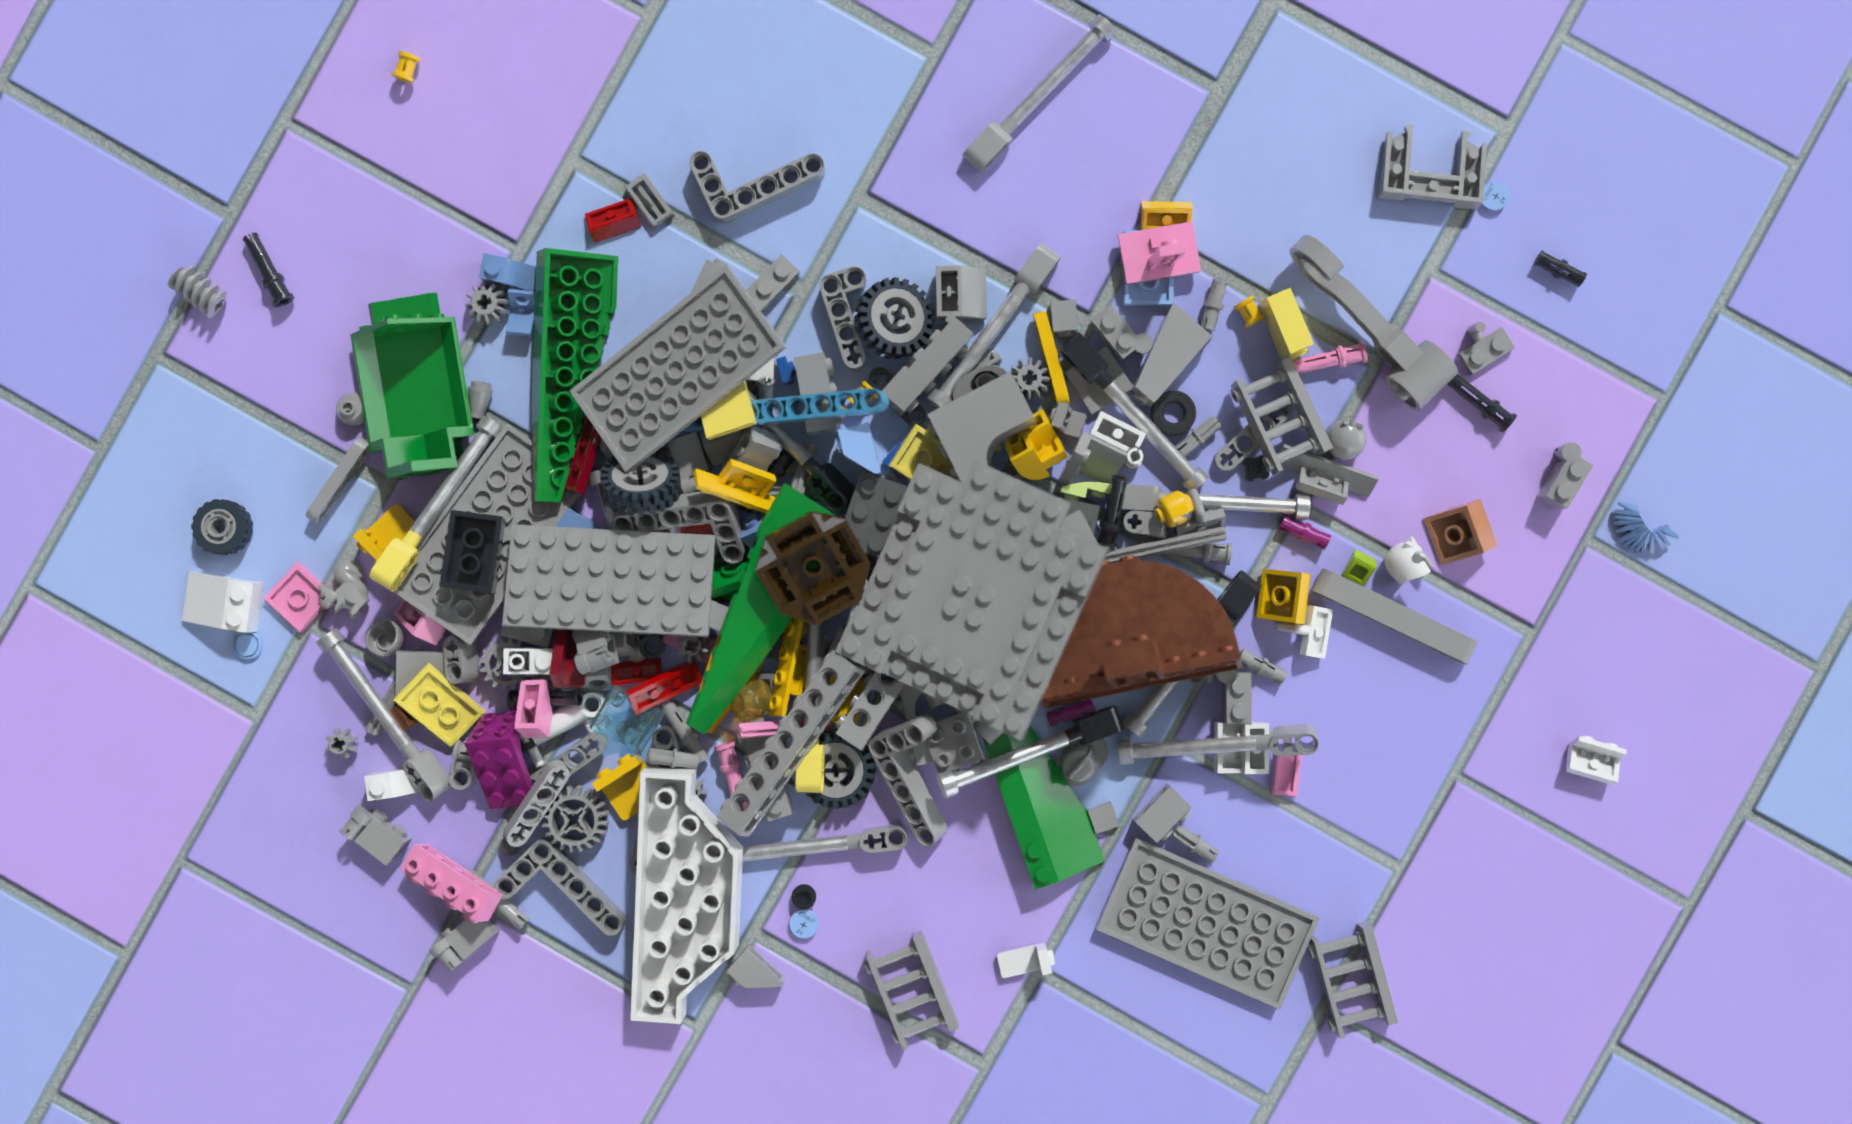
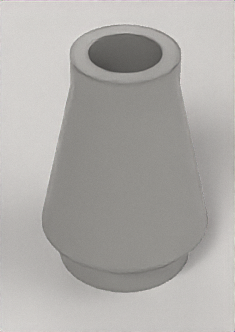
[468,381,493,419]

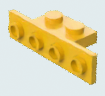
[693,459,776,514]
[769,618,807,717]

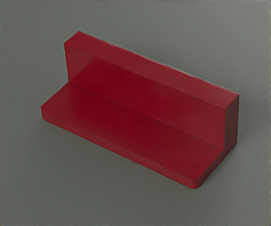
[550,629,586,688]

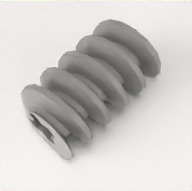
[167,266,227,319]

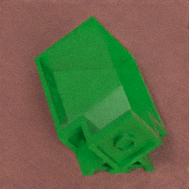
[350,293,475,480]

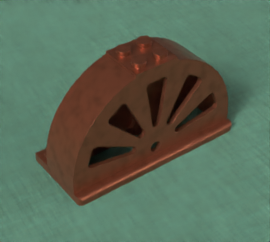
[1040,555,1243,708]

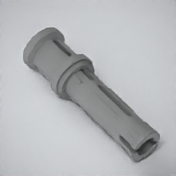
[1156,537,1232,565]

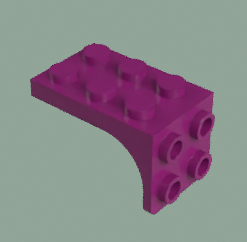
[464,710,538,809]

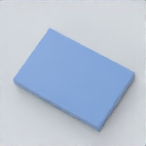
[1123,230,1174,307]

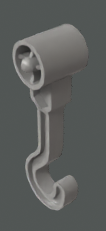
[1289,235,1458,411]

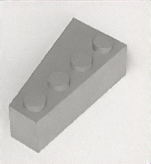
[882,313,974,416]

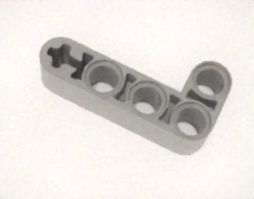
[819,266,867,371]

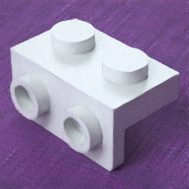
[1565,736,1627,785]

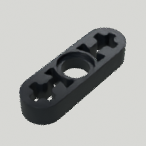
[869,367,926,427]

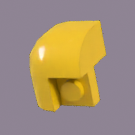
[1004,409,1068,480]

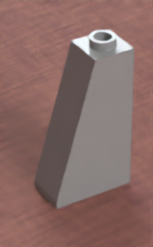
[1131,303,1212,407]

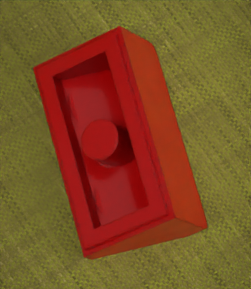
[585,198,641,243]
[611,657,663,694]

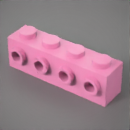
[400,844,503,923]

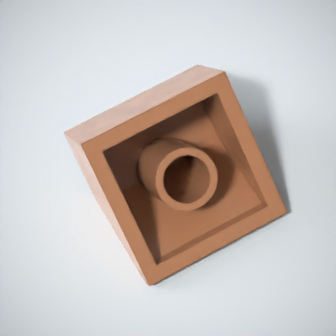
[1423,499,1498,565]

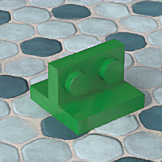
[712,546,750,604]

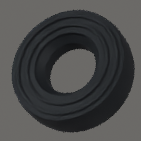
[1151,390,1196,436]

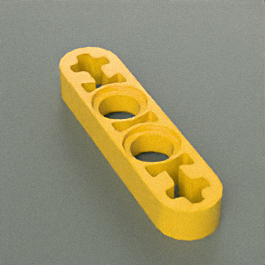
[1033,310,1070,406]

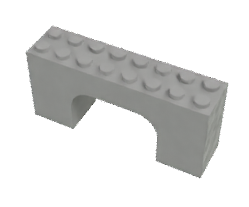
[927,372,1098,544]

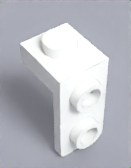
[997,942,1055,978]

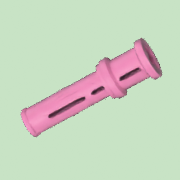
[1292,341,1368,374]
[714,741,748,811]

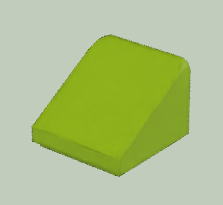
[1341,549,1377,587]

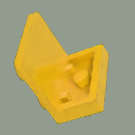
[353,504,416,564]
[592,753,647,820]

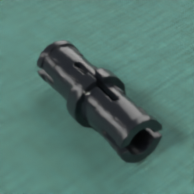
[1534,250,1587,287]

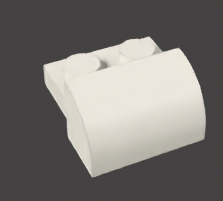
[1214,722,1269,774]

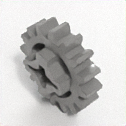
[479,637,532,691]

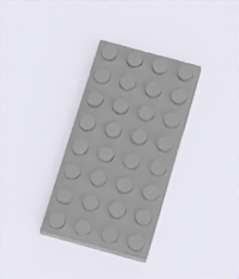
[570,265,787,472]
[393,423,590,645]
[502,524,716,637]
[1095,837,1320,1010]

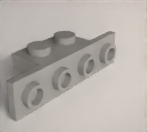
[1280,444,1379,505]

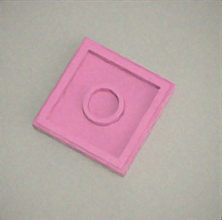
[263,562,325,633]

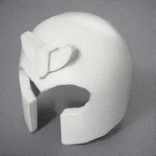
[1385,536,1434,586]

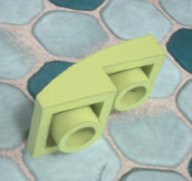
[1059,482,1111,501]

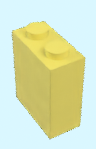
[1258,288,1314,360]

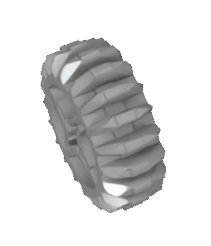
[542,785,610,853]

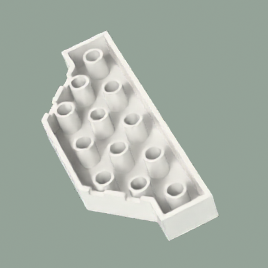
[631,766,743,1024]

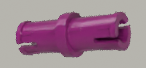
[1278,515,1331,550]

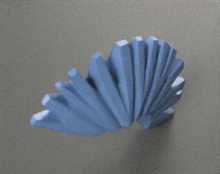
[1613,501,1679,554]

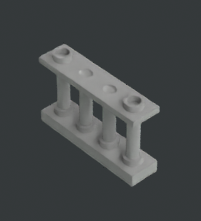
[1231,357,1333,475]
[1307,921,1398,1039]
[864,930,959,1050]

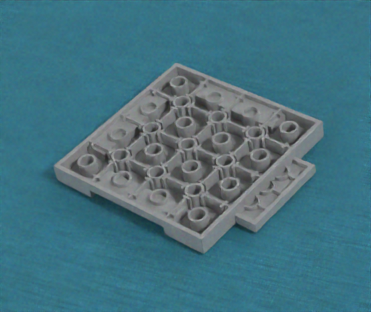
[835,461,1109,741]

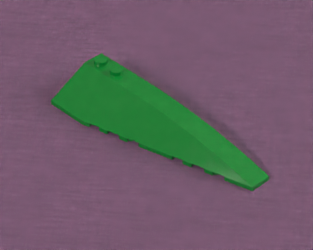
[532,248,618,502]
[686,483,834,734]
[982,726,1105,890]

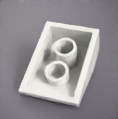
[182,572,264,633]

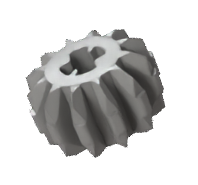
[465,282,509,325]
[1010,357,1051,400]

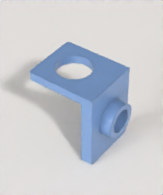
[505,289,535,337]
[740,510,766,548]

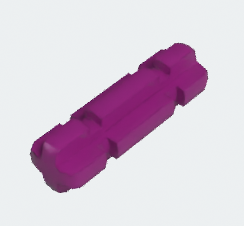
[1046,699,1095,726]

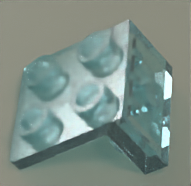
[590,685,666,756]

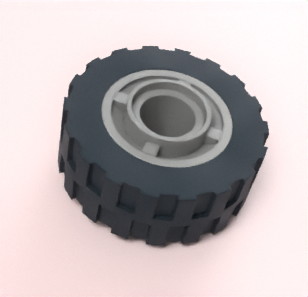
[191,499,253,555]

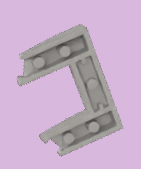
[1378,124,1487,210]

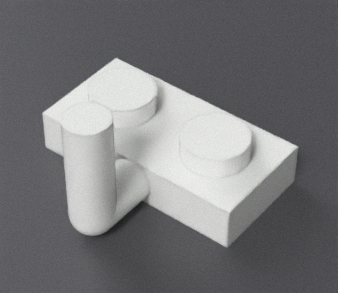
[1277,605,1333,659]

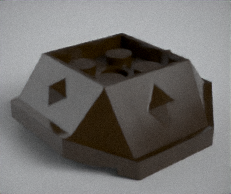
[754,511,871,625]

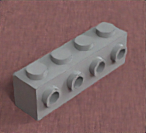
[737,715,794,822]

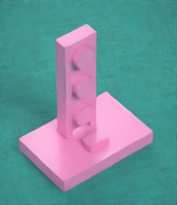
[1117,222,1201,285]

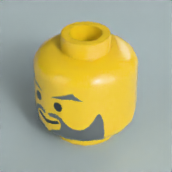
[1154,491,1194,528]

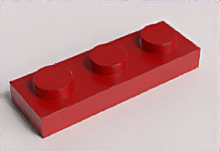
[625,659,702,715]

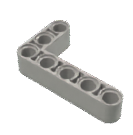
[689,151,826,223]
[611,492,747,564]
[868,714,947,847]
[493,838,626,936]

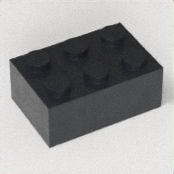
[439,510,506,595]

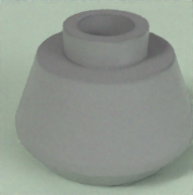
[336,392,365,426]

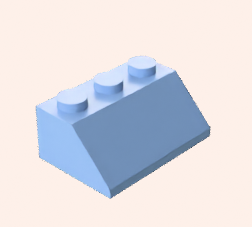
[834,422,882,477]

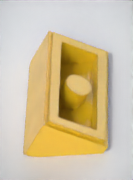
[1141,201,1193,230]

